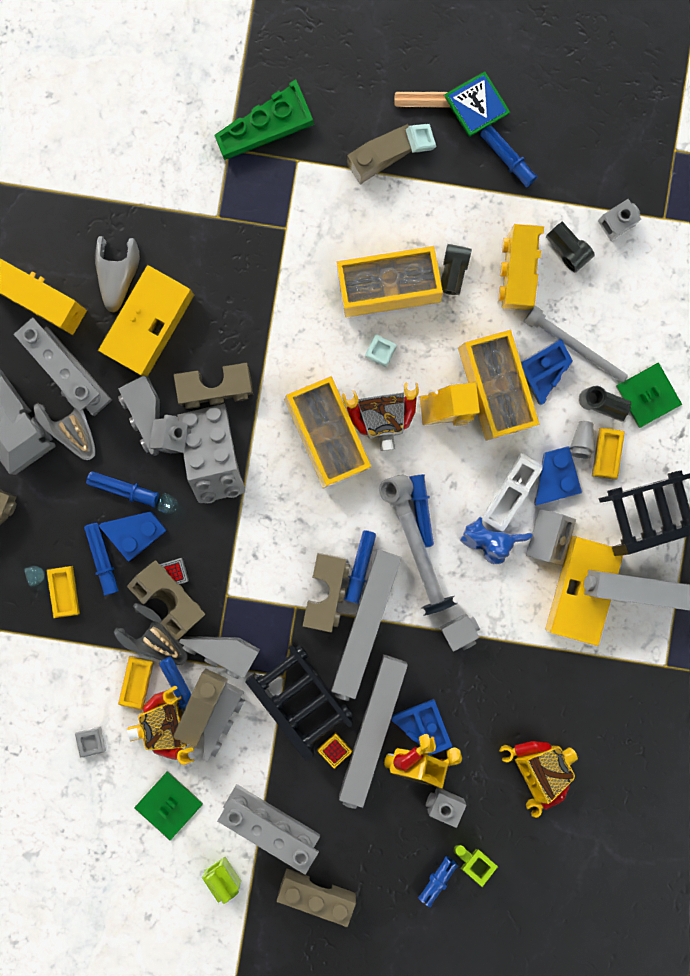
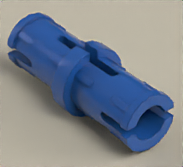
[418,856,459,907]

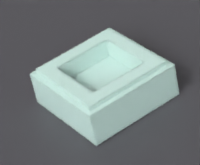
[406,124,436,153]
[365,334,397,367]

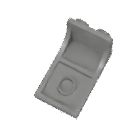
[177,403,245,503]

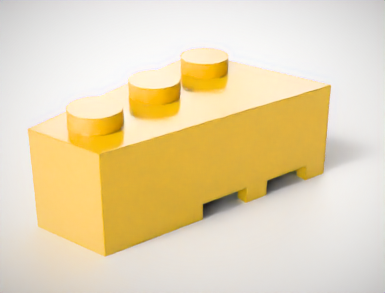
[498,224,544,310]
[419,382,480,426]

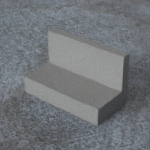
[526,509,576,566]

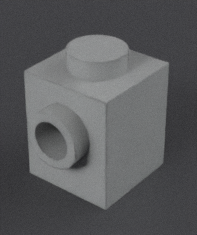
[598,199,641,241]
[149,415,188,454]
[440,614,480,652]
[426,787,466,828]

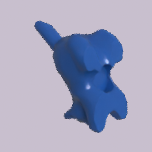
[460,517,533,564]

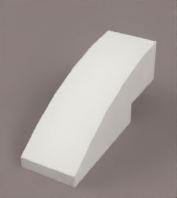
[482,453,542,532]

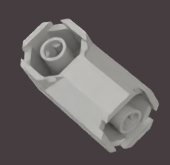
[0,369,56,475]

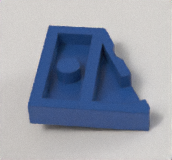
[521,340,573,405]
[534,446,582,506]
[98,512,167,562]
[391,699,452,755]

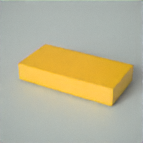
[592,428,625,480]
[47,566,80,618]
[118,656,154,710]

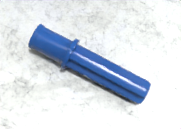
[481,125,538,187]
[86,471,159,507]
[409,474,434,547]
[84,523,119,596]
[344,530,376,604]
[159,657,191,711]

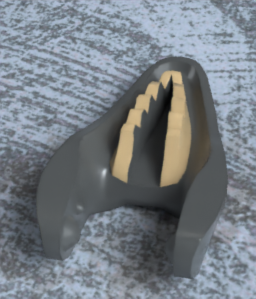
[114,603,188,665]

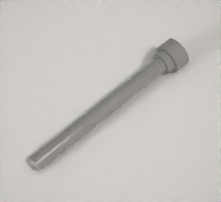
[524,306,628,382]

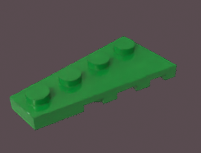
[214,79,314,160]

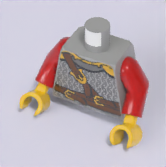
[342,382,419,451]

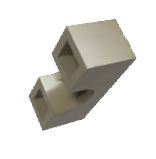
[174,363,253,409]
[303,553,350,632]
[127,560,205,640]
[277,869,356,927]

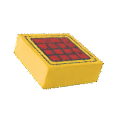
[318,732,352,769]

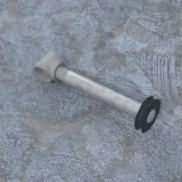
[379,474,458,616]

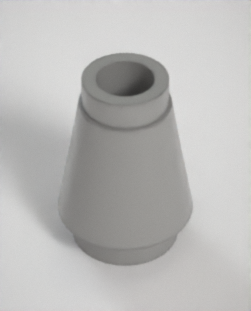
[570,421,594,459]

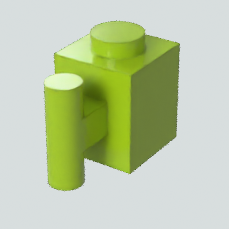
[454,845,498,887]
[202,857,241,904]

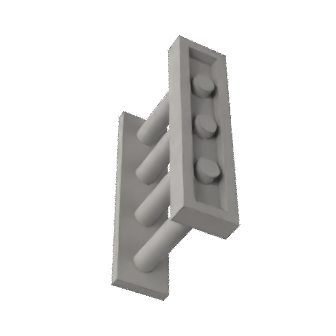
[14,318,112,416]
[217,784,320,875]

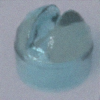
[157,493,178,514]
[24,566,45,587]

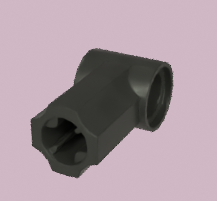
[546,221,595,273]
[441,244,472,295]
[579,386,631,422]

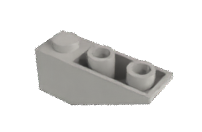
[118,375,160,456]
[179,636,260,679]
[204,683,245,762]

